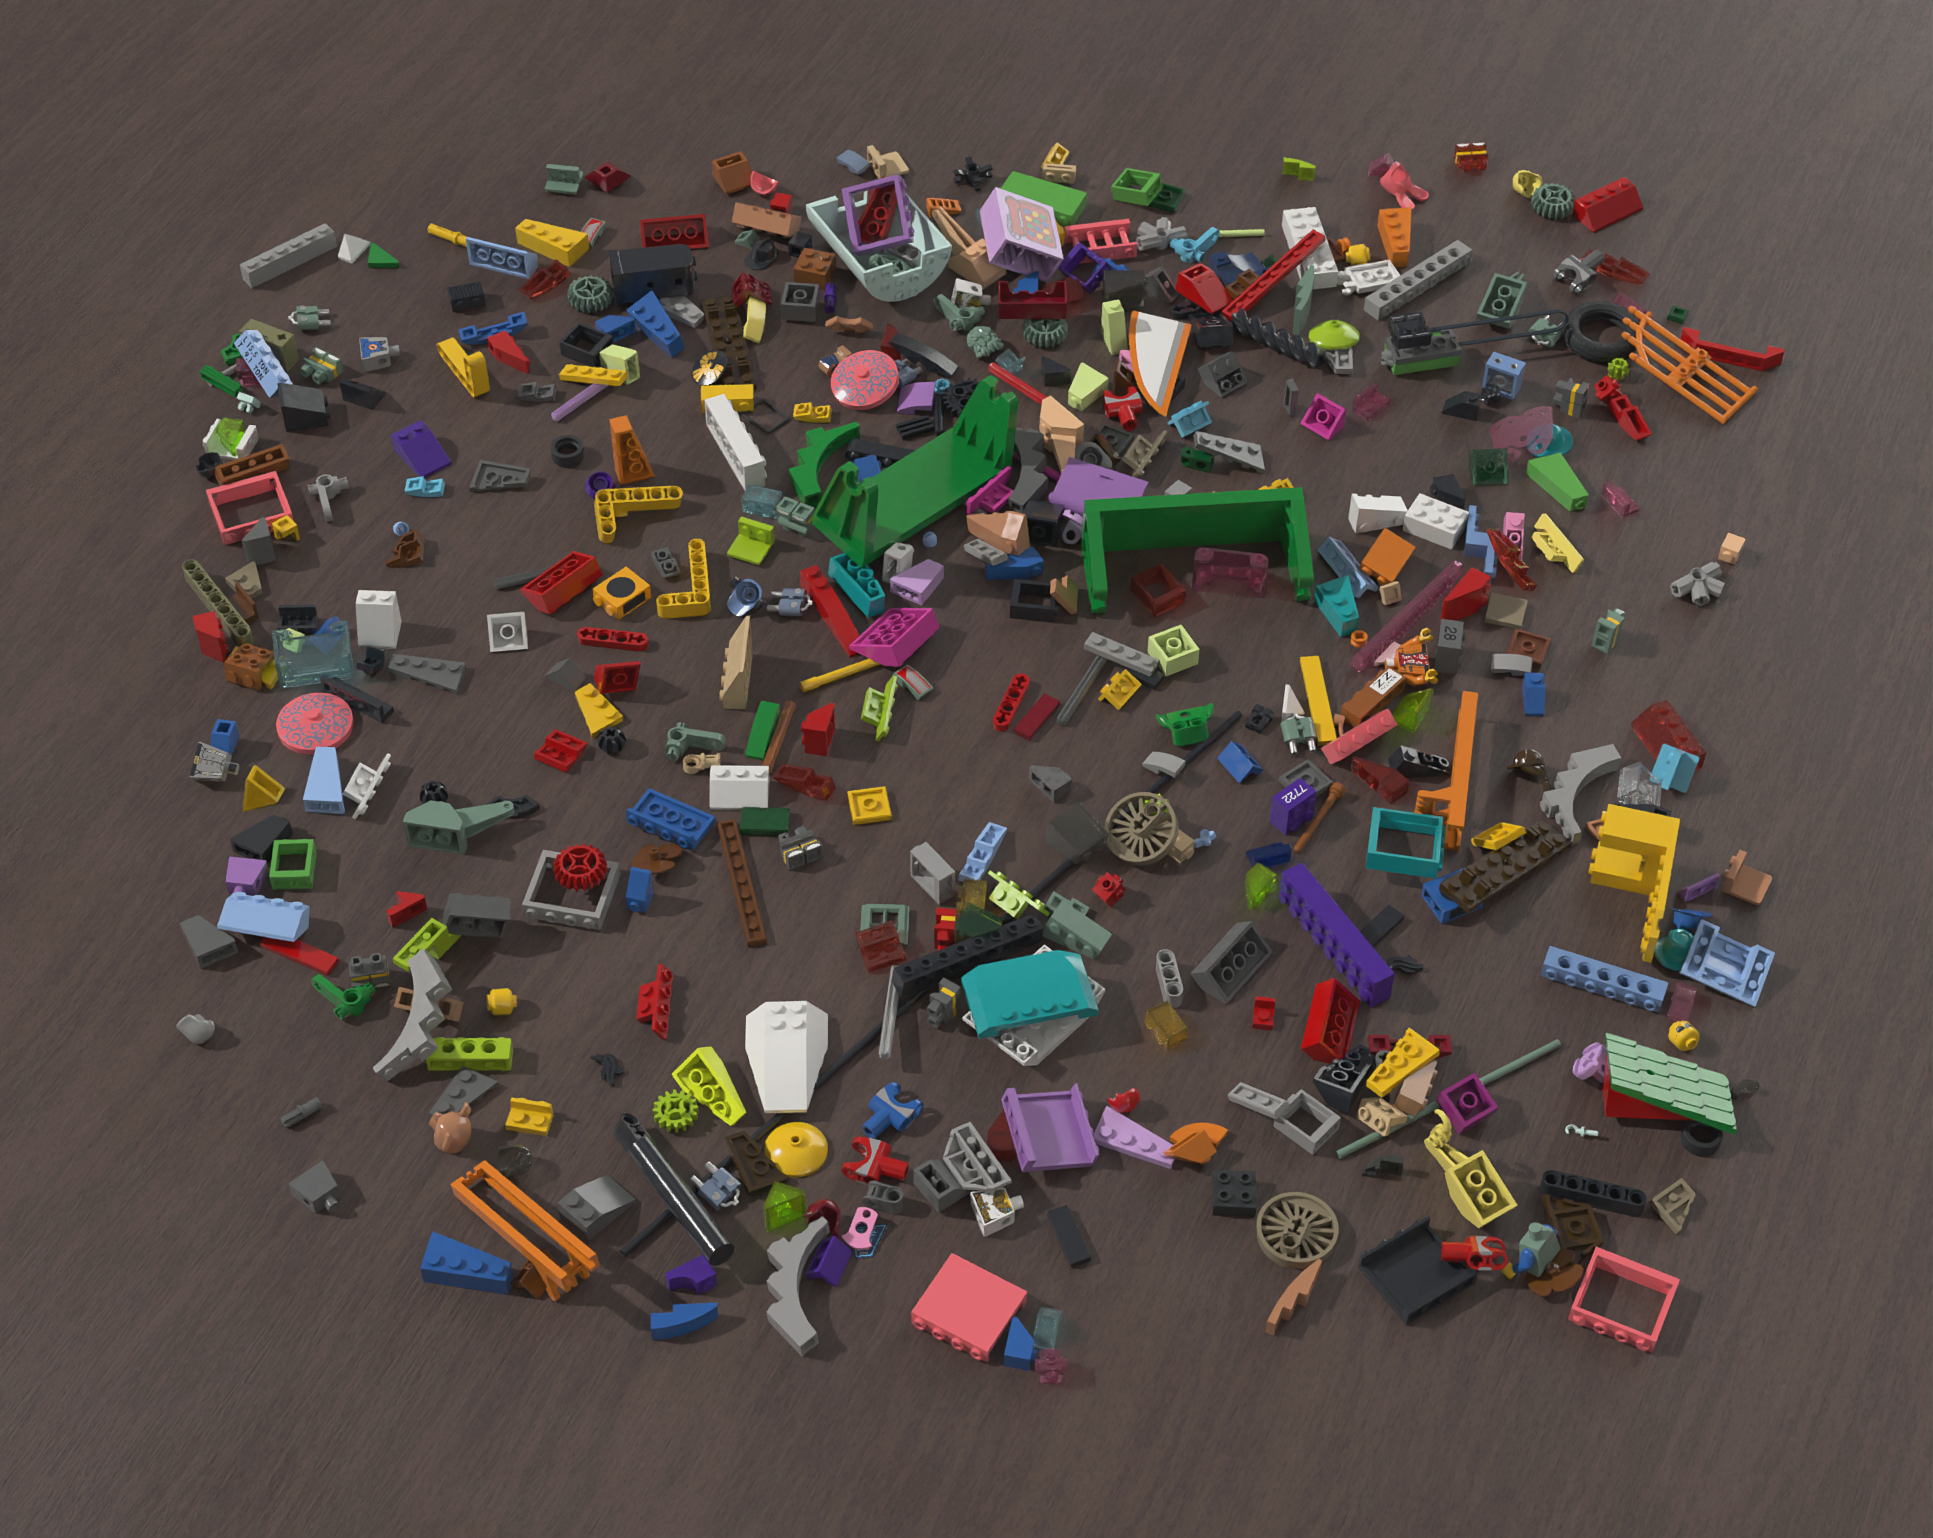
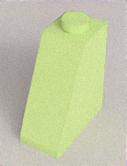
[1101,300,1128,355]
[599,344,640,385]
[1068,362,1109,412]

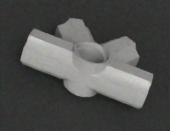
[1136,217,1187,251]
[1670,562,1725,606]

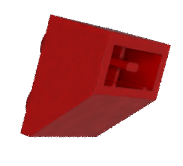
[192,611,229,663]

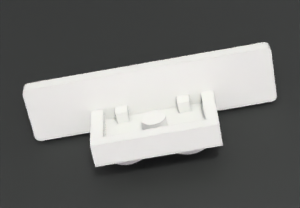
[342,753,391,819]

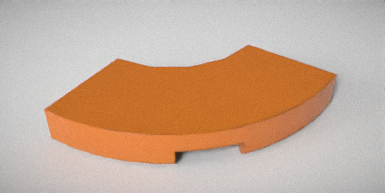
[1169,1123,1228,1148]

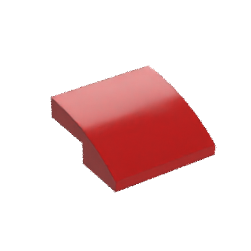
[534,729,588,772]

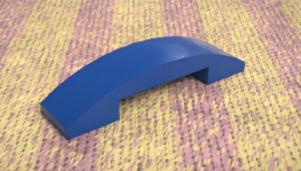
[458,312,528,344]

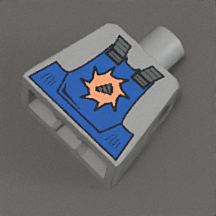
[359,337,400,372]

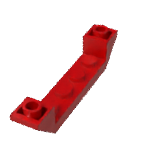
[1681,327,1785,371]

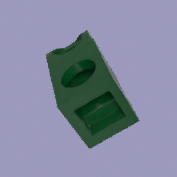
[1181,447,1215,473]

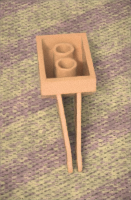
[932,207,1006,290]
[1039,396,1084,474]

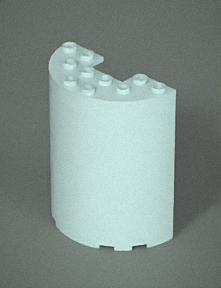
[806,189,952,302]

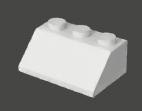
[710,765,770,810]

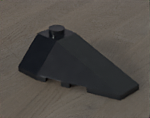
[1313,1045,1375,1113]

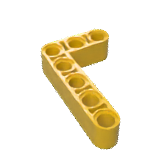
[437,337,490,398]
[594,486,683,543]
[656,539,711,619]

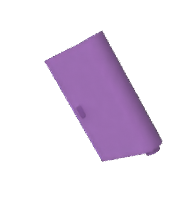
[1048,457,1149,517]

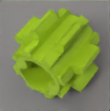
[1607,358,1629,381]

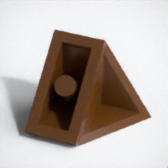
[1112,360,1140,397]

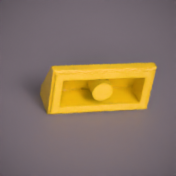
[1041,143,1069,168]

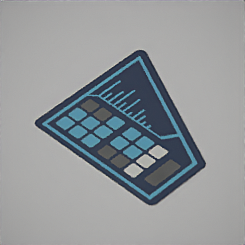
[854,1224,888,1258]

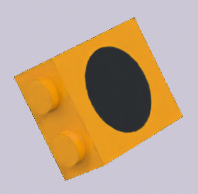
[593,567,651,620]

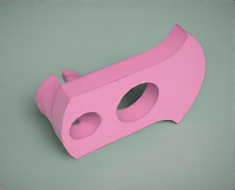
[842,1207,878,1250]

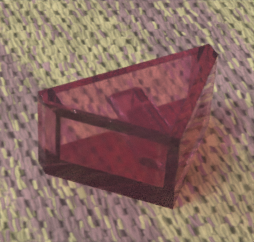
[1368,152,1397,177]

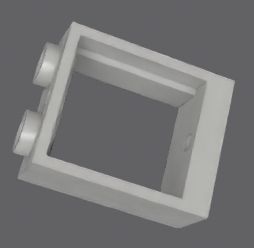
[910,842,955,905]
[1273,1089,1341,1155]

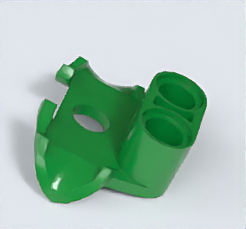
[1156,703,1214,746]

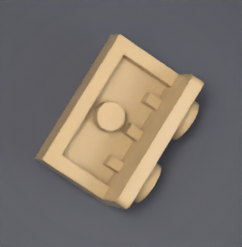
[1042,163,1076,184]

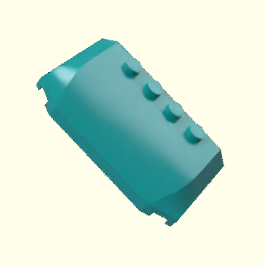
[961,950,1099,1039]

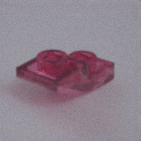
[1666,981,1697,1021]

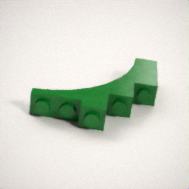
[789,422,860,507]

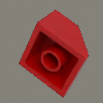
[594,661,641,694]
[801,703,836,757]

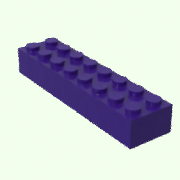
[1279,863,1395,1008]

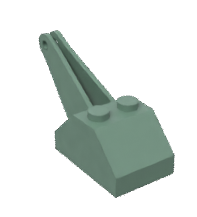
[1477,272,1527,329]
[403,801,514,855]

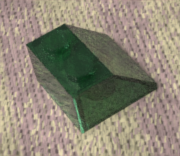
[1468,448,1508,485]
[955,901,1003,938]

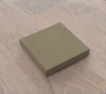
[1485,593,1528,630]

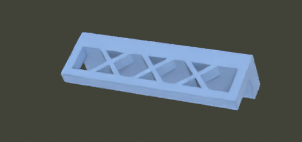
[1317,536,1379,598]

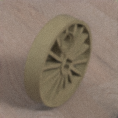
[1104,792,1179,866]
[1256,1192,1339,1269]

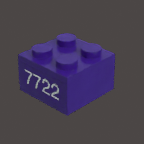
[1269,778,1317,835]

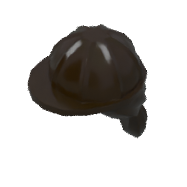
[1507,749,1552,793]

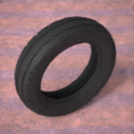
[1563,301,1640,363]

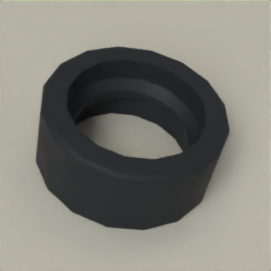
[550,435,585,467]
[1680,1120,1723,1157]

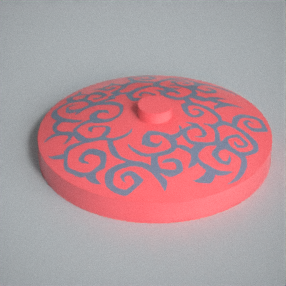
[831,350,899,410]
[276,693,354,755]

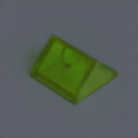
[1392,688,1434,733]
[763,1182,806,1232]

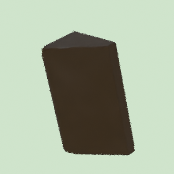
[1089,433,1121,466]

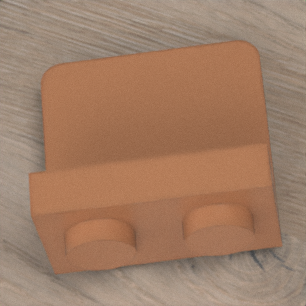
[1722,850,1772,905]

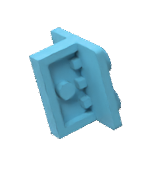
[1167,401,1212,438]
[1650,744,1700,793]

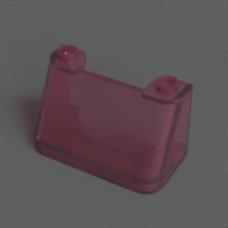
[1192,548,1268,598]

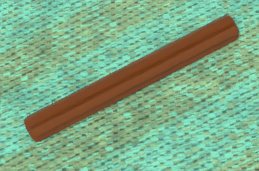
[762,700,796,774]

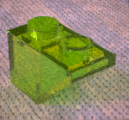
[1245,863,1277,910]

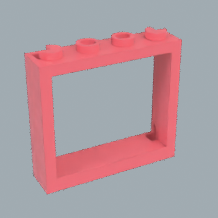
[206,471,294,545]
[1568,1247,1680,1353]

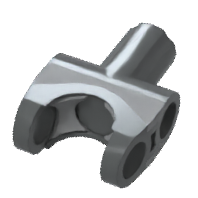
[1553,250,1605,295]

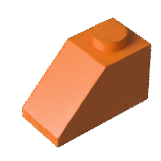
[1163,1130,1217,1164]

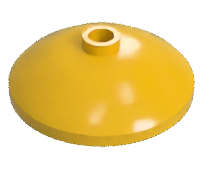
[764,1122,828,1178]

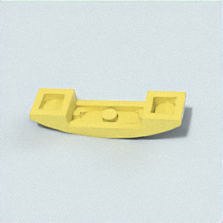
[743,295,766,344]

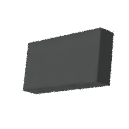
[1283,379,1299,417]

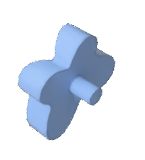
[1194,829,1216,848]

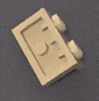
[1357,1097,1408,1136]

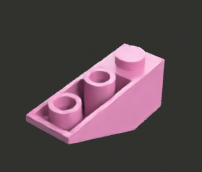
[1503,512,1525,566]

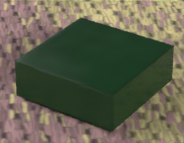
[1667,305,1689,325]

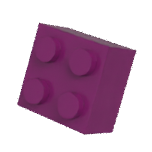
[1436,1073,1498,1135]

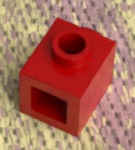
[770,192,793,214]

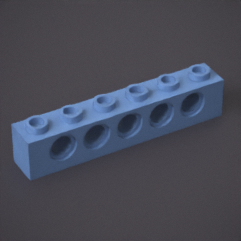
[1541,946,1668,1013]

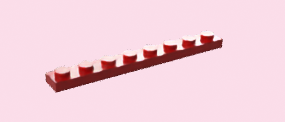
[1222,229,1326,321]

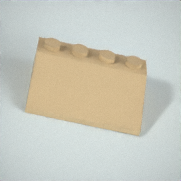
[720,616,753,710]

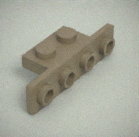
[1122,429,1167,479]

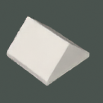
[487,612,528,652]

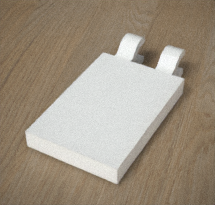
[1337,259,1400,296]

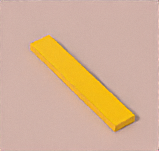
[1300,656,1336,746]

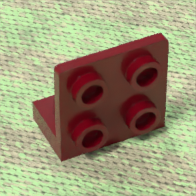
[731,272,773,307]

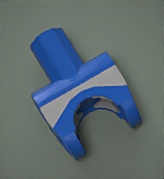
[862,1082,924,1139]

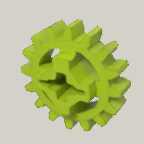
[653,1089,699,1133]

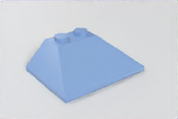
[1680,919,1775,1007]

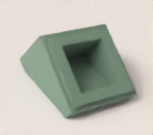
[735,230,760,249]

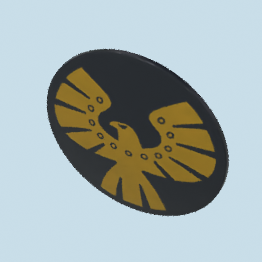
[692,350,727,386]

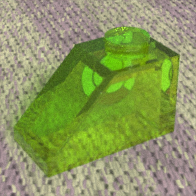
[216,418,246,457]

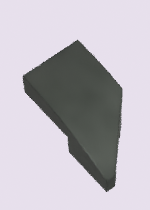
[1361,1155,1404,1179]

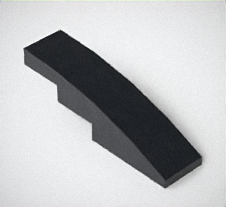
[888,332,958,379]

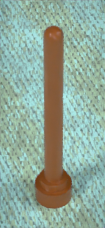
[1294,782,1346,853]

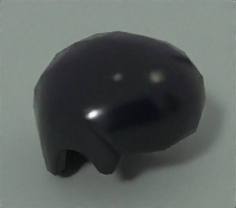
[195,452,223,478]

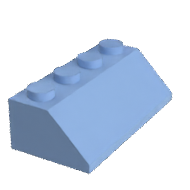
[466,237,538,279]
[217,892,310,942]

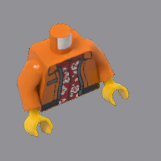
[1385,628,1438,687]

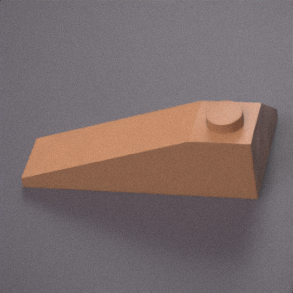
[967,511,1030,556]

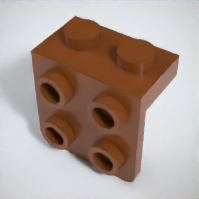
[224,644,275,690]

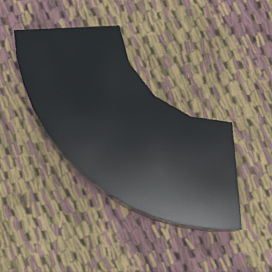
[487,795,540,818]

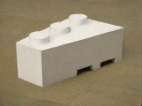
[1348,494,1408,534]

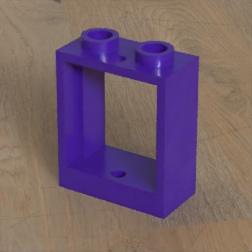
[1058,242,1112,294]

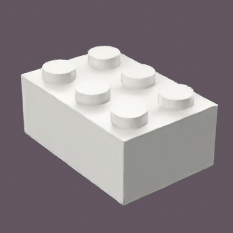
[1402,493,1469,549]

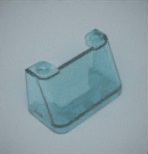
[272,620,355,687]

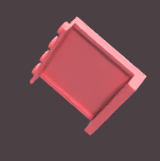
[911,1253,1027,1363]

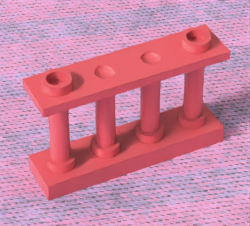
[1064,219,1137,264]

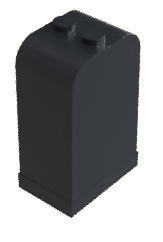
[609,244,697,304]

